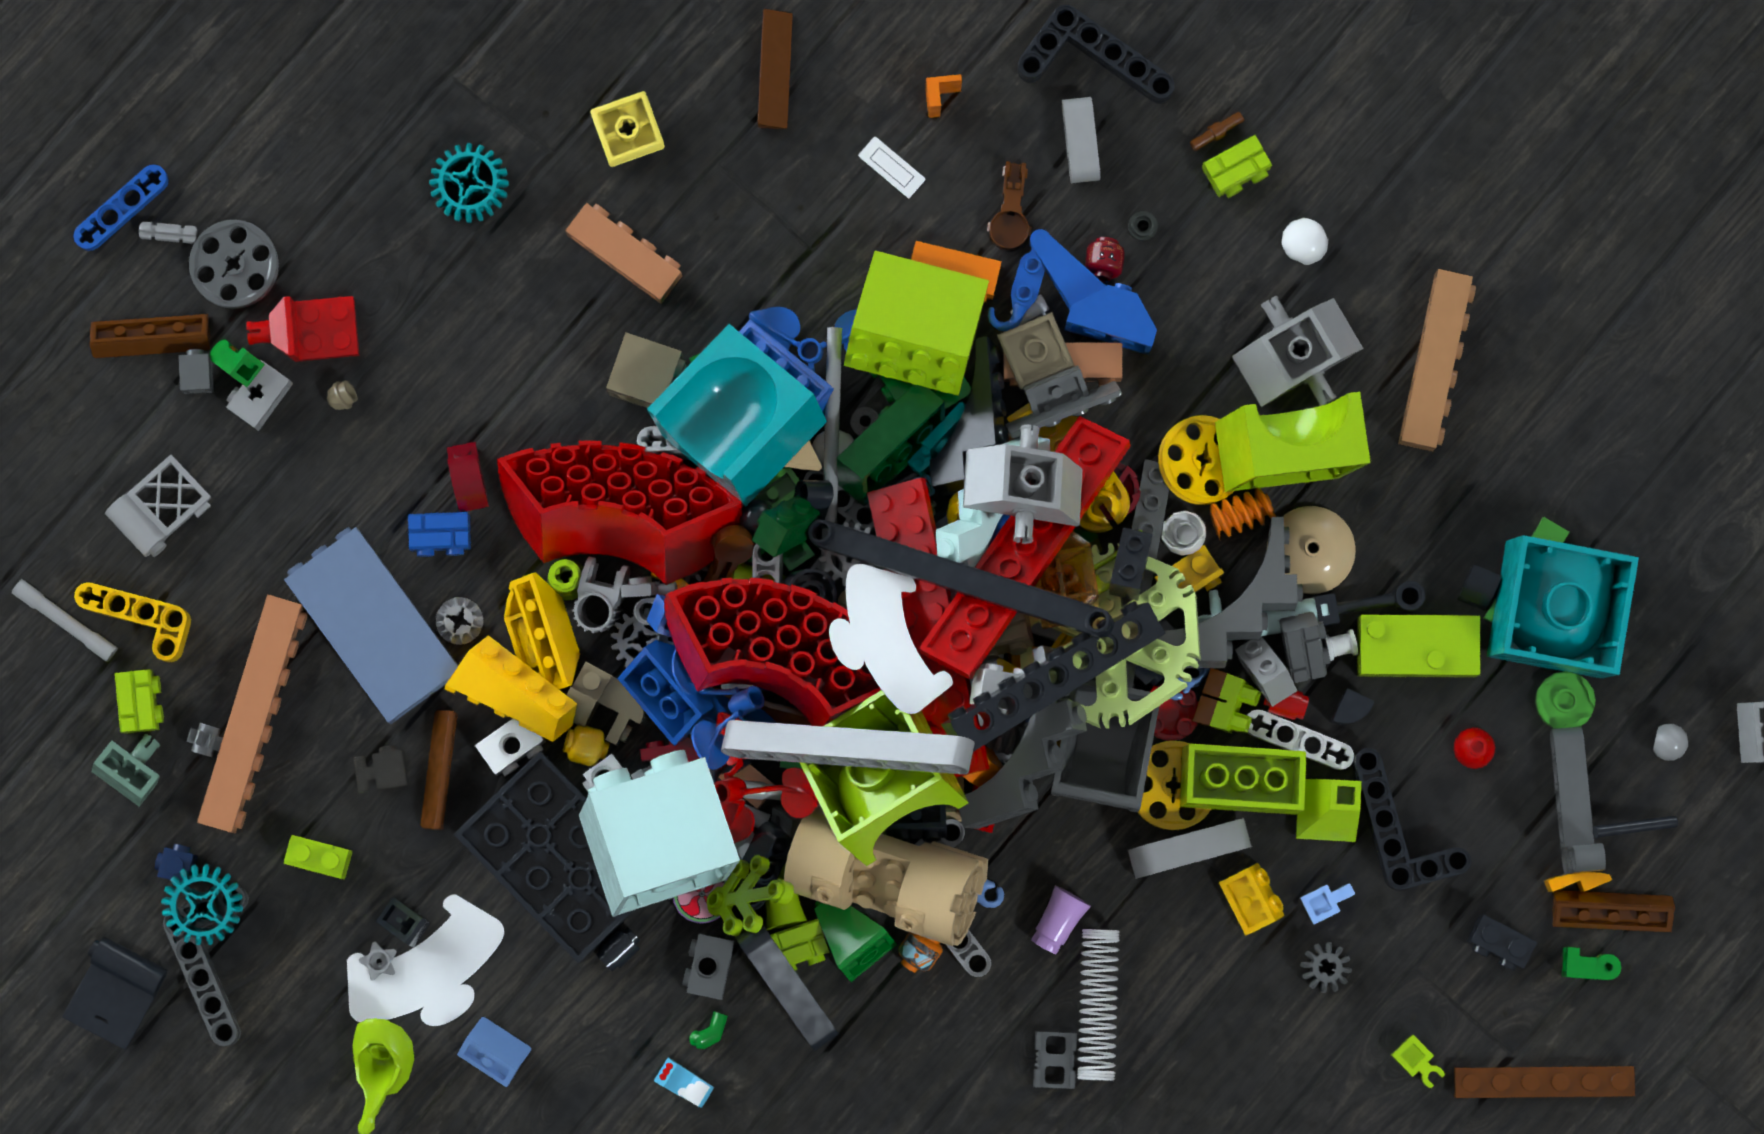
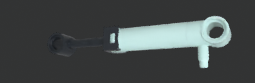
[1198,581,1425,641]

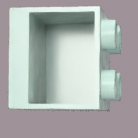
[579,750,740,917]

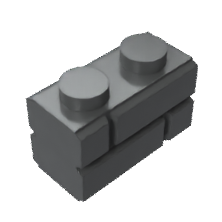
[1279,612,1330,683]

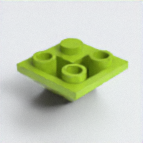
[1296,779,1362,842]

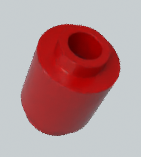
[1263,690,1309,720]

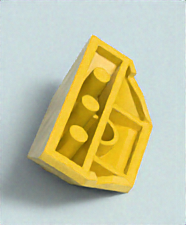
[504,572,580,690]

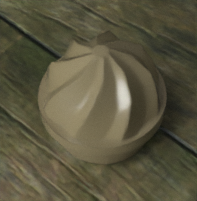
[327,381,358,410]

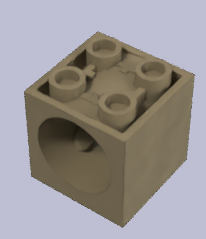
[606,332,687,408]

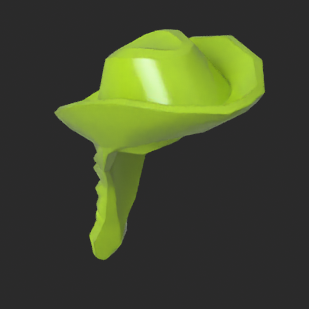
[353,1018,414,1134]

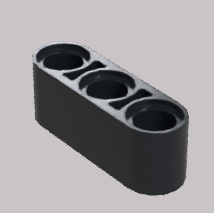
[732,821,793,910]

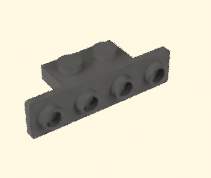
[1006,366,1122,438]

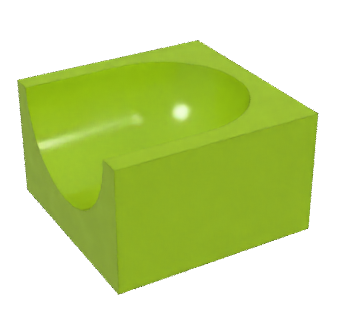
[1215,392,1371,492]
[799,690,969,866]

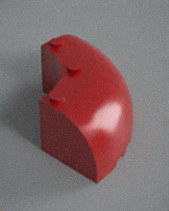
[497,440,742,585]
[664,578,882,726]

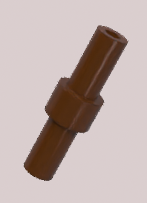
[1189,111,1244,152]

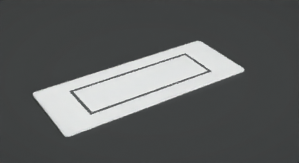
[858,137,925,198]

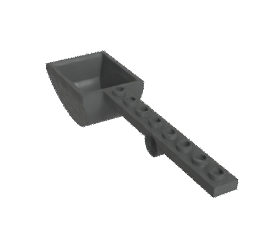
[1051,459,1169,812]

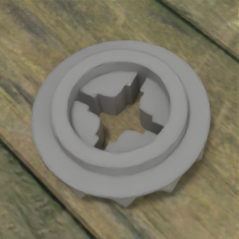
[436,597,483,645]

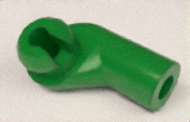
[689,1012,728,1049]

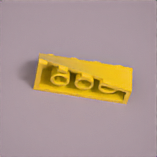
[445,635,577,742]

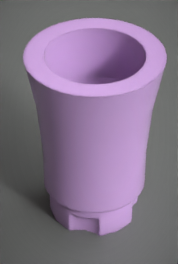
[1031,885,1091,954]

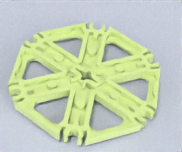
[1020,543,1201,729]

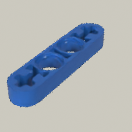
[74,165,169,251]

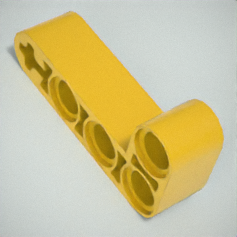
[74,583,191,662]

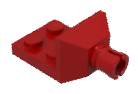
[246,296,359,362]

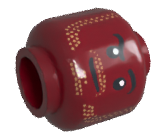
[1085,237,1125,283]

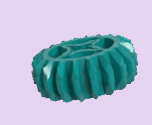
[429,143,509,223]
[161,864,243,945]

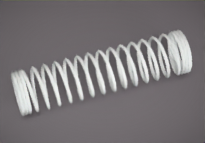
[1077,929,1120,1081]

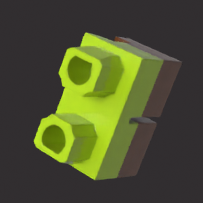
[1193,668,1261,734]

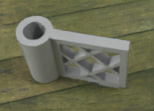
[105,455,211,557]

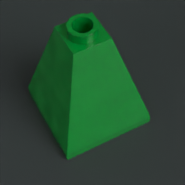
[814,901,897,982]

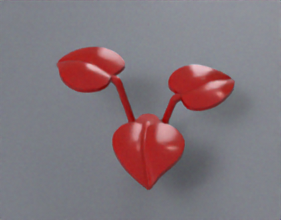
[714,712,820,843]

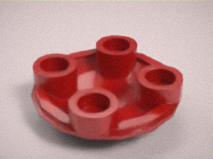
[1150,684,1199,741]

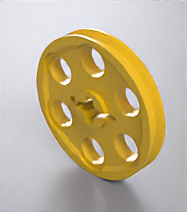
[1158,415,1234,505]
[1138,741,1211,830]

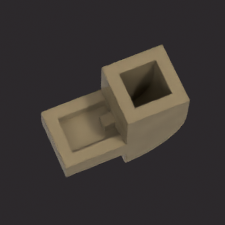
[567,662,612,727]
[598,676,645,746]

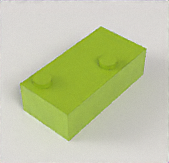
[1357,615,1480,677]
[1180,743,1306,815]

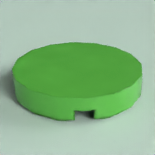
[1535,671,1596,729]

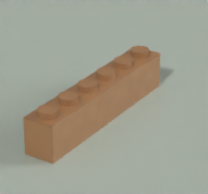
[1398,269,1476,452]

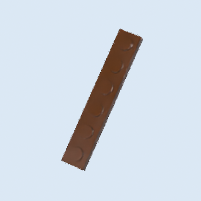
[1454,1066,1635,1098]

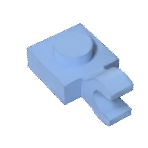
[1300,884,1355,924]

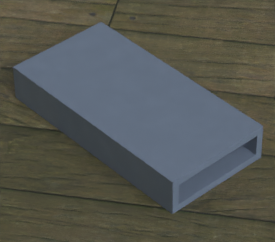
[284,527,458,724]

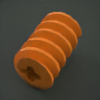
[1210,488,1275,539]

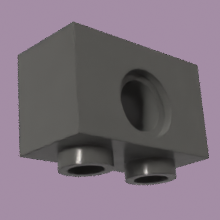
[682,934,735,1000]

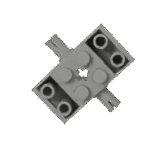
[1232,296,1363,407]
[963,425,1083,544]

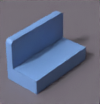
[457,1017,531,1087]

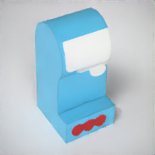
[654,1057,714,1108]

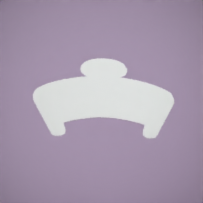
[829,564,953,714]
[347,894,504,1026]

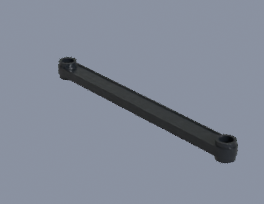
[808,519,1114,638]

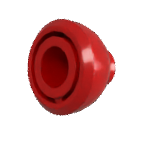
[1454,727,1495,769]

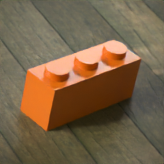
[911,241,1002,302]

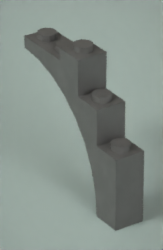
[1158,517,1303,668]
[959,646,1087,829]

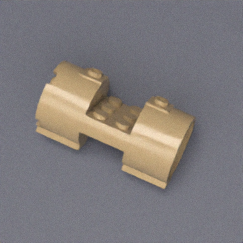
[784,807,988,946]

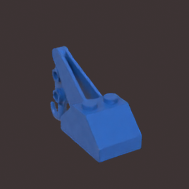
[988,229,1157,355]

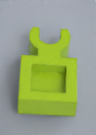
[1391,1034,1445,1088]

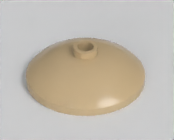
[1267,506,1355,594]

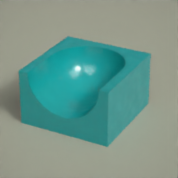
[647,324,827,507]
[1487,535,1639,678]

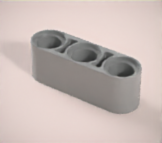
[1062,97,1100,183]

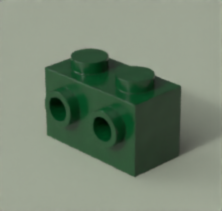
[752,495,820,557]

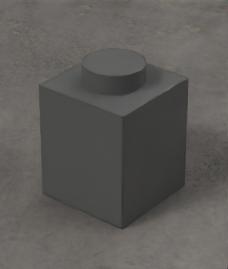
[179,349,214,394]

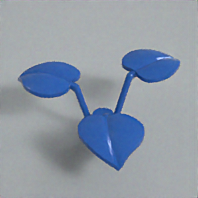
[749,307,857,427]
[672,649,777,770]

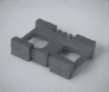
[1033,1032,1077,1089]

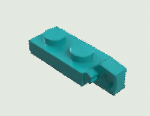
[908,402,966,477]

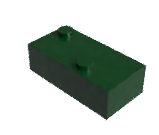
[836,385,945,506]

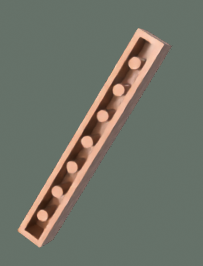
[197,594,308,833]

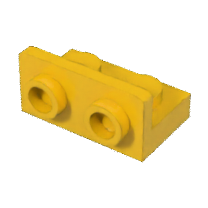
[1154,545,1225,593]
[1219,863,1284,936]

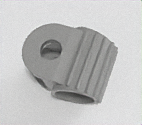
[572,556,630,633]

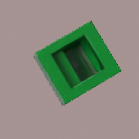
[210,340,265,388]
[1562,947,1621,980]

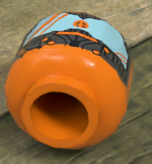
[898,932,943,973]

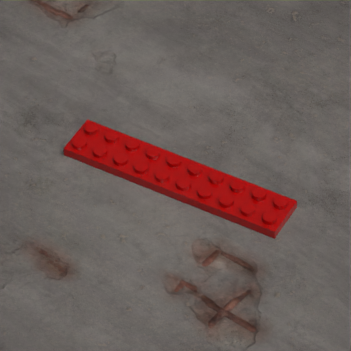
[919,416,1131,680]
[867,478,990,778]

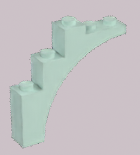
[936,437,1050,599]

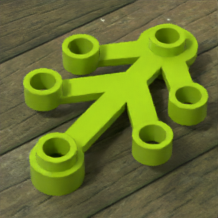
[707,855,794,936]

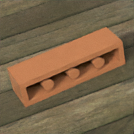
[565,203,682,304]
[1003,343,1122,387]

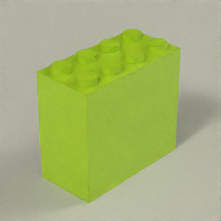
[844,251,989,396]

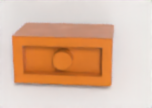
[926,74,962,118]

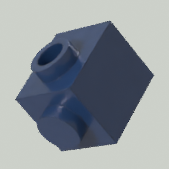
[155,844,199,884]

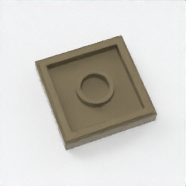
[997,312,1075,390]

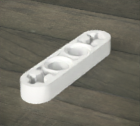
[1247,710,1354,770]

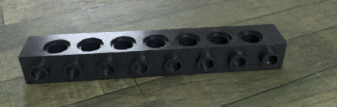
[941,601,1166,752]

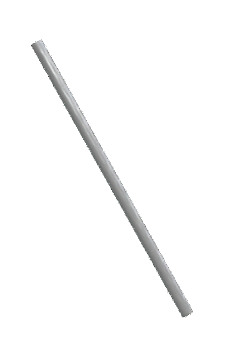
[821,327,842,583]

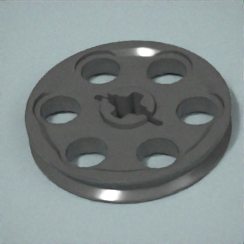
[189,220,279,309]

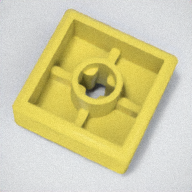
[590,91,665,167]

